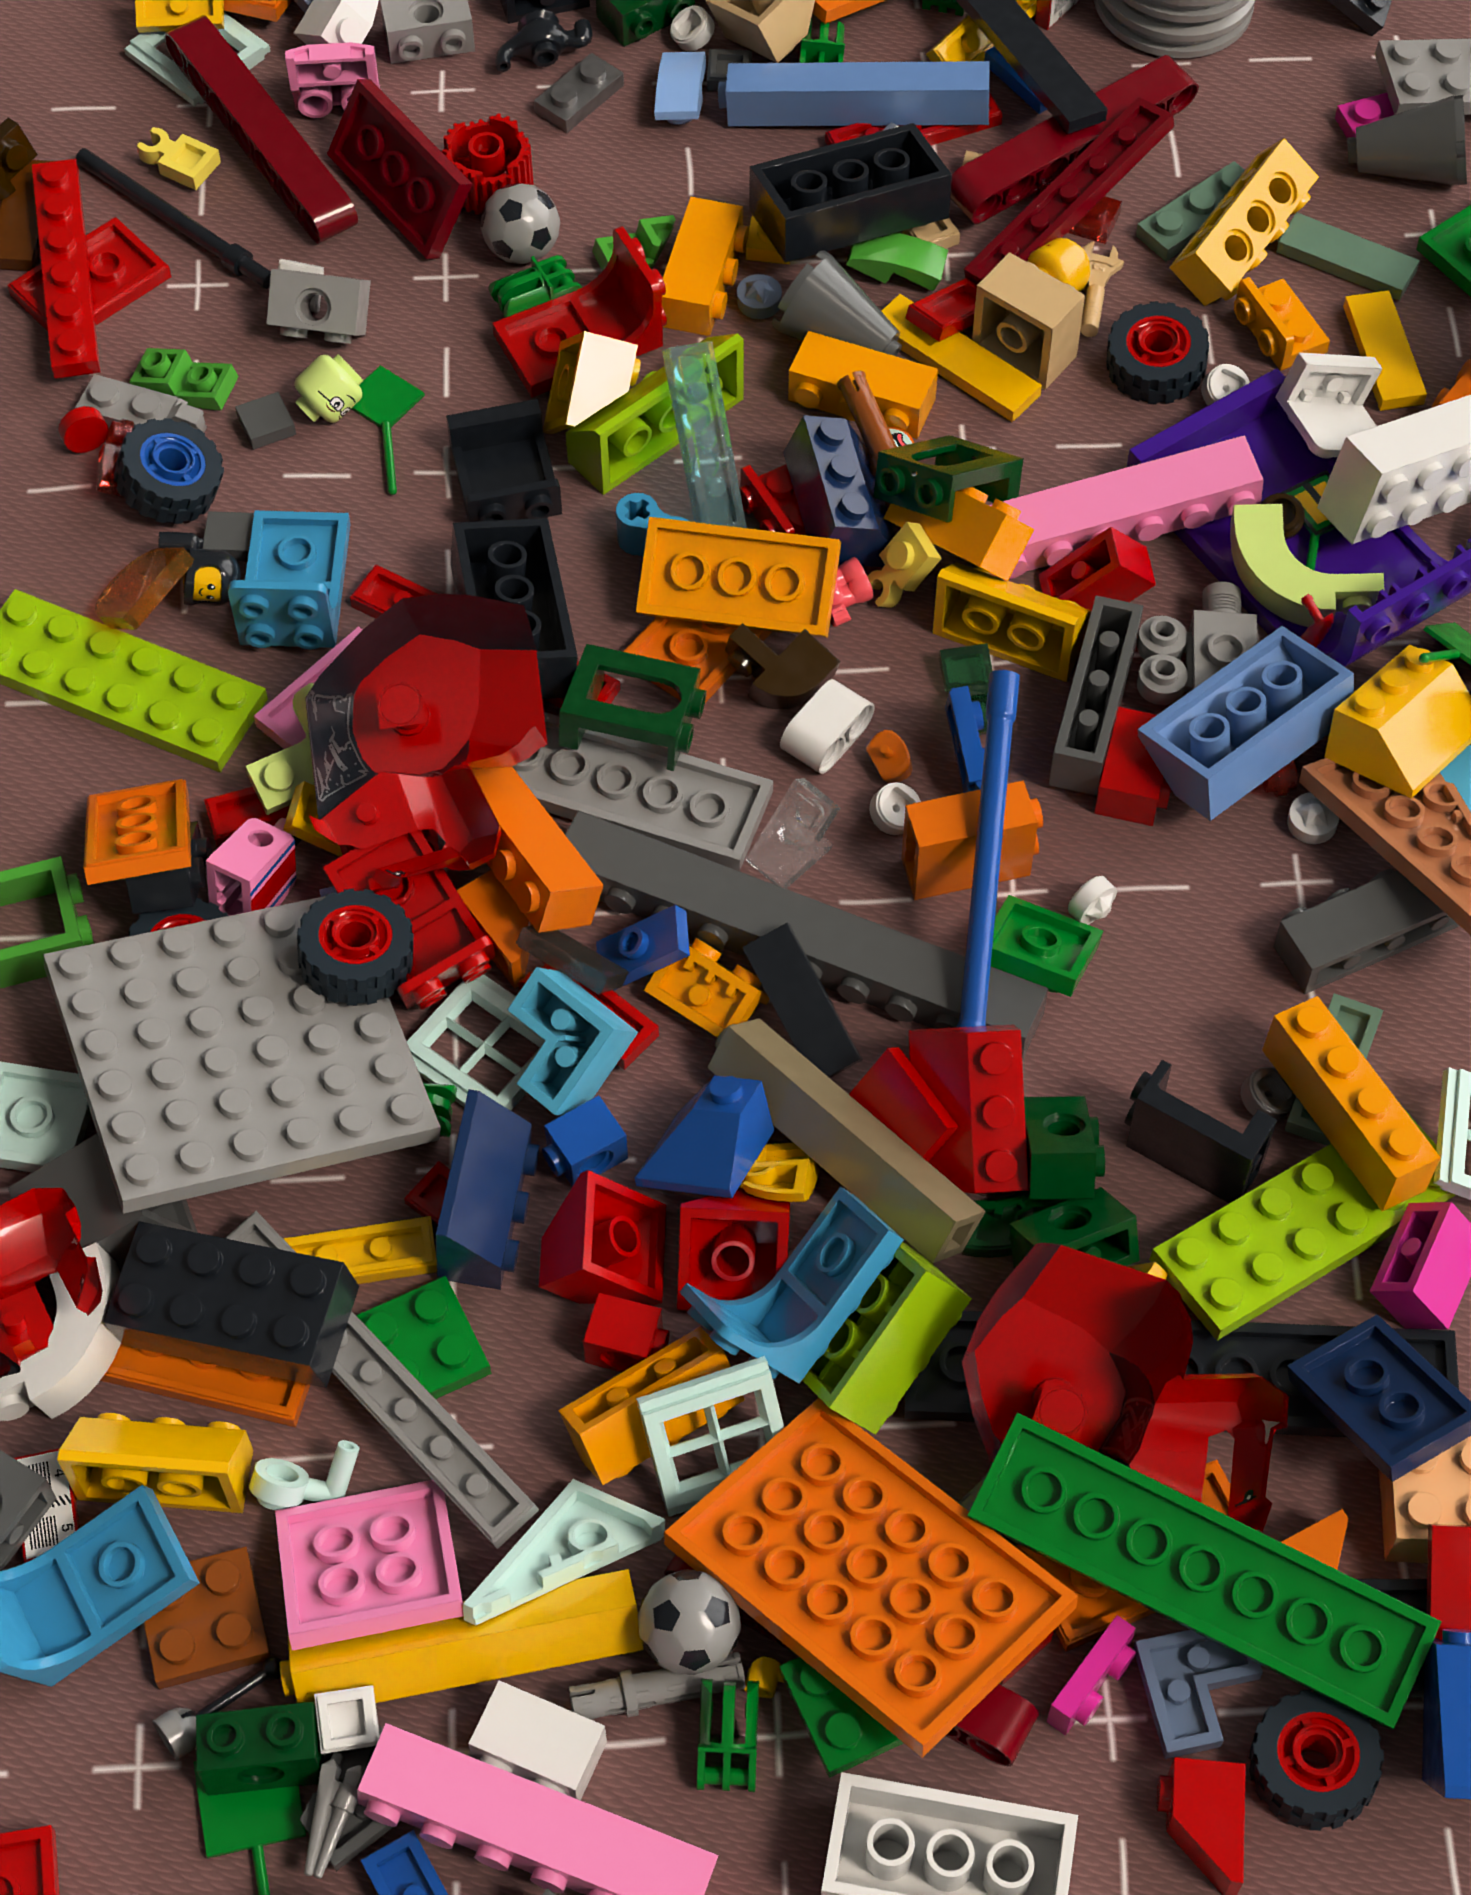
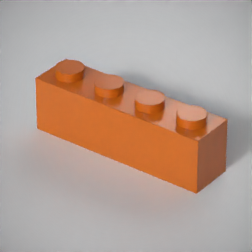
[472,767,604,933]

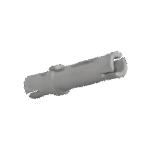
[568,1652,746,1720]

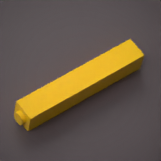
[280,1569,644,1707]

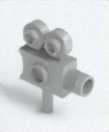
[1137,582,1257,705]

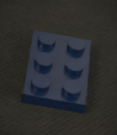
[1287,1315,1471,1482]

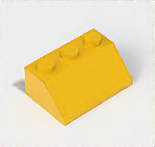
[933,563,1091,682]
[1325,644,1471,798]
[57,1413,253,1513]

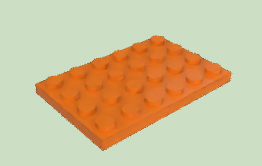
[664,1398,1078,1758]

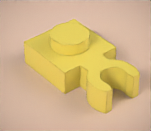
[137,127,221,190]
[867,522,942,608]

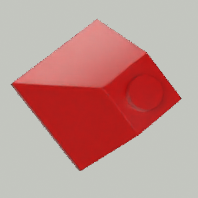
[539,1170,666,1305]
[677,1188,790,1310]

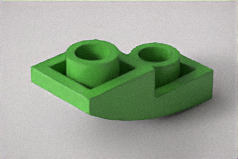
[846,233,949,291]
[129,348,239,410]

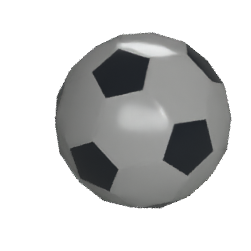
[480,183,560,264]
[638,1569,741,1675]

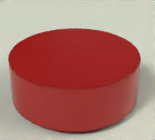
[58,406,108,453]

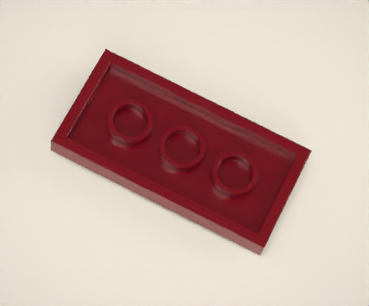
[327,79,472,259]

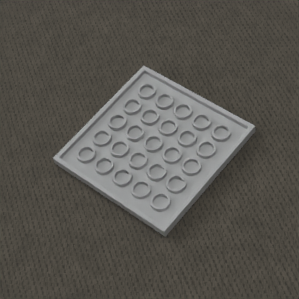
[43,896,441,1214]

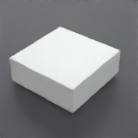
[314,1685,380,1754]

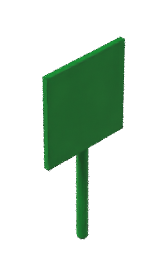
[1419,622,1471,665]
[193,1761,307,1895]

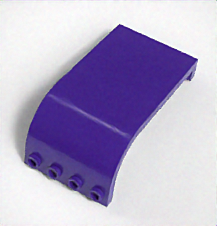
[1126,368,1471,667]

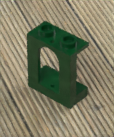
[873,435,1024,522]
[559,644,706,771]

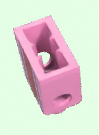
[206,818,302,916]

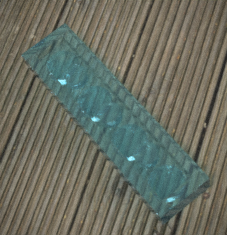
[662,341,747,528]

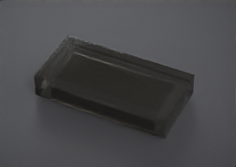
[516,925,629,994]

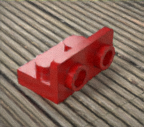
[737,464,806,535]

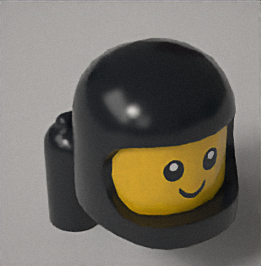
[157,532,241,605]

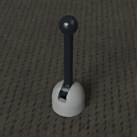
[152,1657,282,1760]

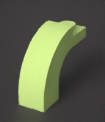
[1230,504,1385,629]

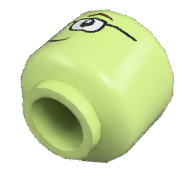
[295,354,364,423]

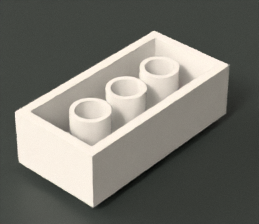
[1317,395,1471,544]
[821,1772,1078,1895]

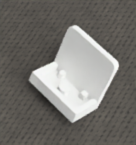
[1276,352,1383,459]

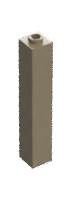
[707,1018,986,1264]

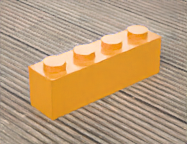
[1262,996,1441,1212]

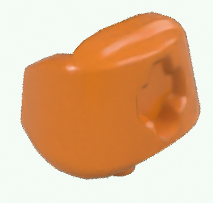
[866,730,912,783]

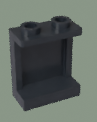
[446,399,562,522]
[1124,1060,1277,1203]

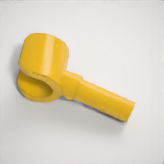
[744,1657,784,1698]

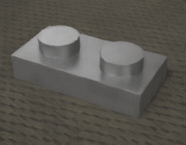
[534,53,624,134]

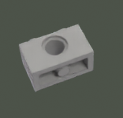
[380,0,475,64]
[266,269,371,344]

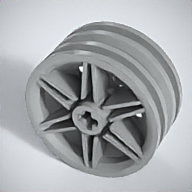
[1094,0,1256,58]

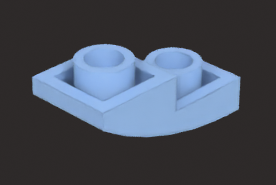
[654,51,706,124]

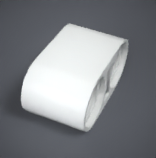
[780,679,875,774]

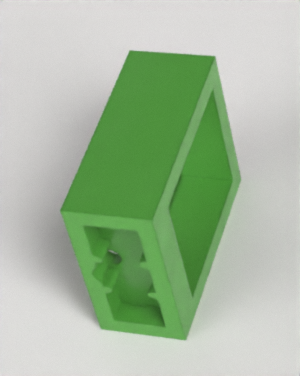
[0,856,94,989]

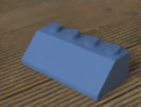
[1138,626,1354,821]

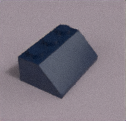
[783,415,895,567]
[436,1089,540,1290]

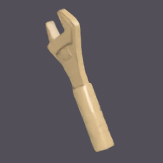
[1080,241,1124,337]

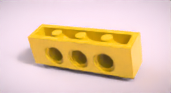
[1169,138,1319,306]

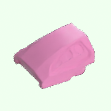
[285,42,380,118]

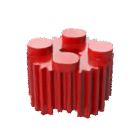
[442,113,534,215]

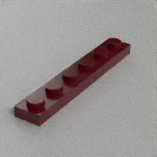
[964,97,1175,285]

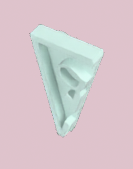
[463,1479,665,1626]

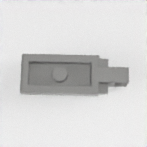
[75,374,207,433]

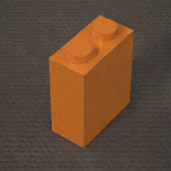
[901,780,1043,900]

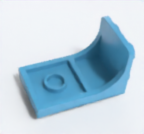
[228,510,351,649]
[680,1186,904,1384]
[0,1485,200,1687]

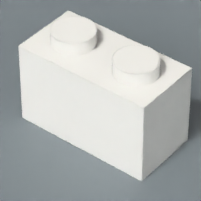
[468,1680,607,1801]

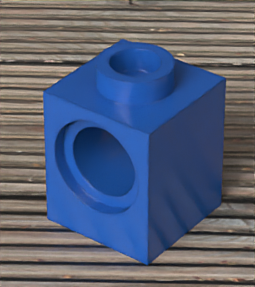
[542,1095,628,1187]

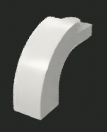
[0,1242,121,1421]

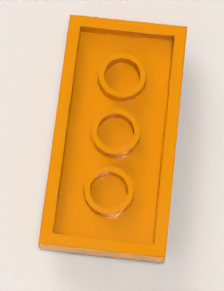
[636,517,841,638]

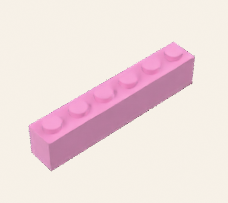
[985,435,1263,579]
[357,1723,719,1895]

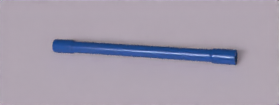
[956,670,1020,1027]

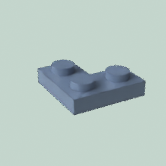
[1133,1630,1263,1759]

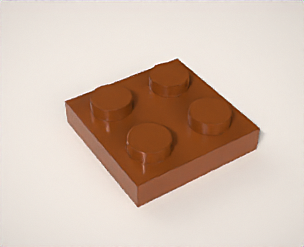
[144,1546,271,1690]

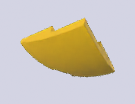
[739,1143,820,1202]

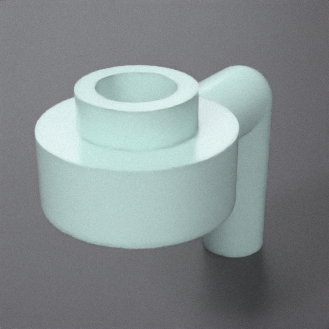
[249,1440,360,1511]

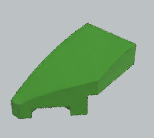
[592,215,676,271]

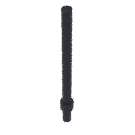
[76,148,271,289]

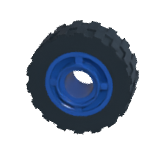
[113,418,224,524]

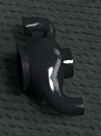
[495,10,593,72]

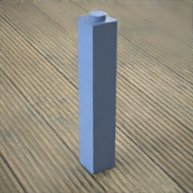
[718,61,990,126]

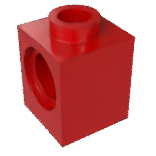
[583,1293,670,1372]

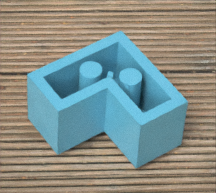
[507,967,638,1116]

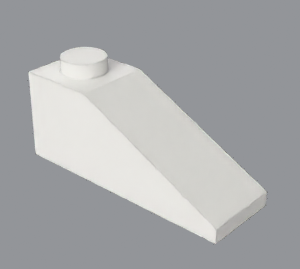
[294,0,379,45]

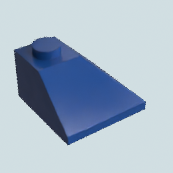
[634,1076,774,1198]

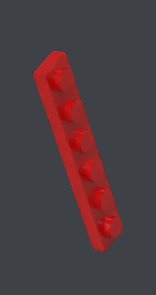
[32,158,101,379]

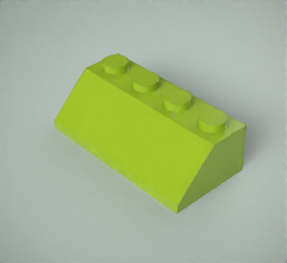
[566,333,744,495]

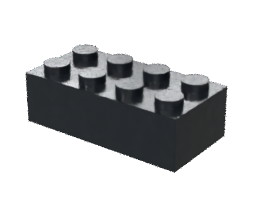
[749,123,952,263]
[450,518,578,699]
[103,1221,359,1388]

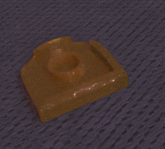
[95,548,195,630]

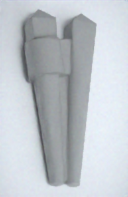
[304,1758,364,1879]

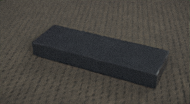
[742,923,863,1078]

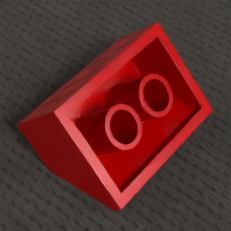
[908,1024,1028,1193]

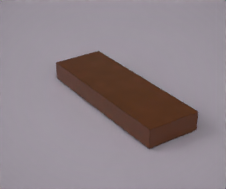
[0,160,53,271]

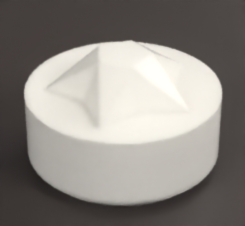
[670,6,715,51]
[1201,364,1250,406]
[869,782,921,835]
[1287,793,1339,844]
[1068,876,1117,925]

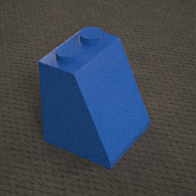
[1422,1629,1471,1799]

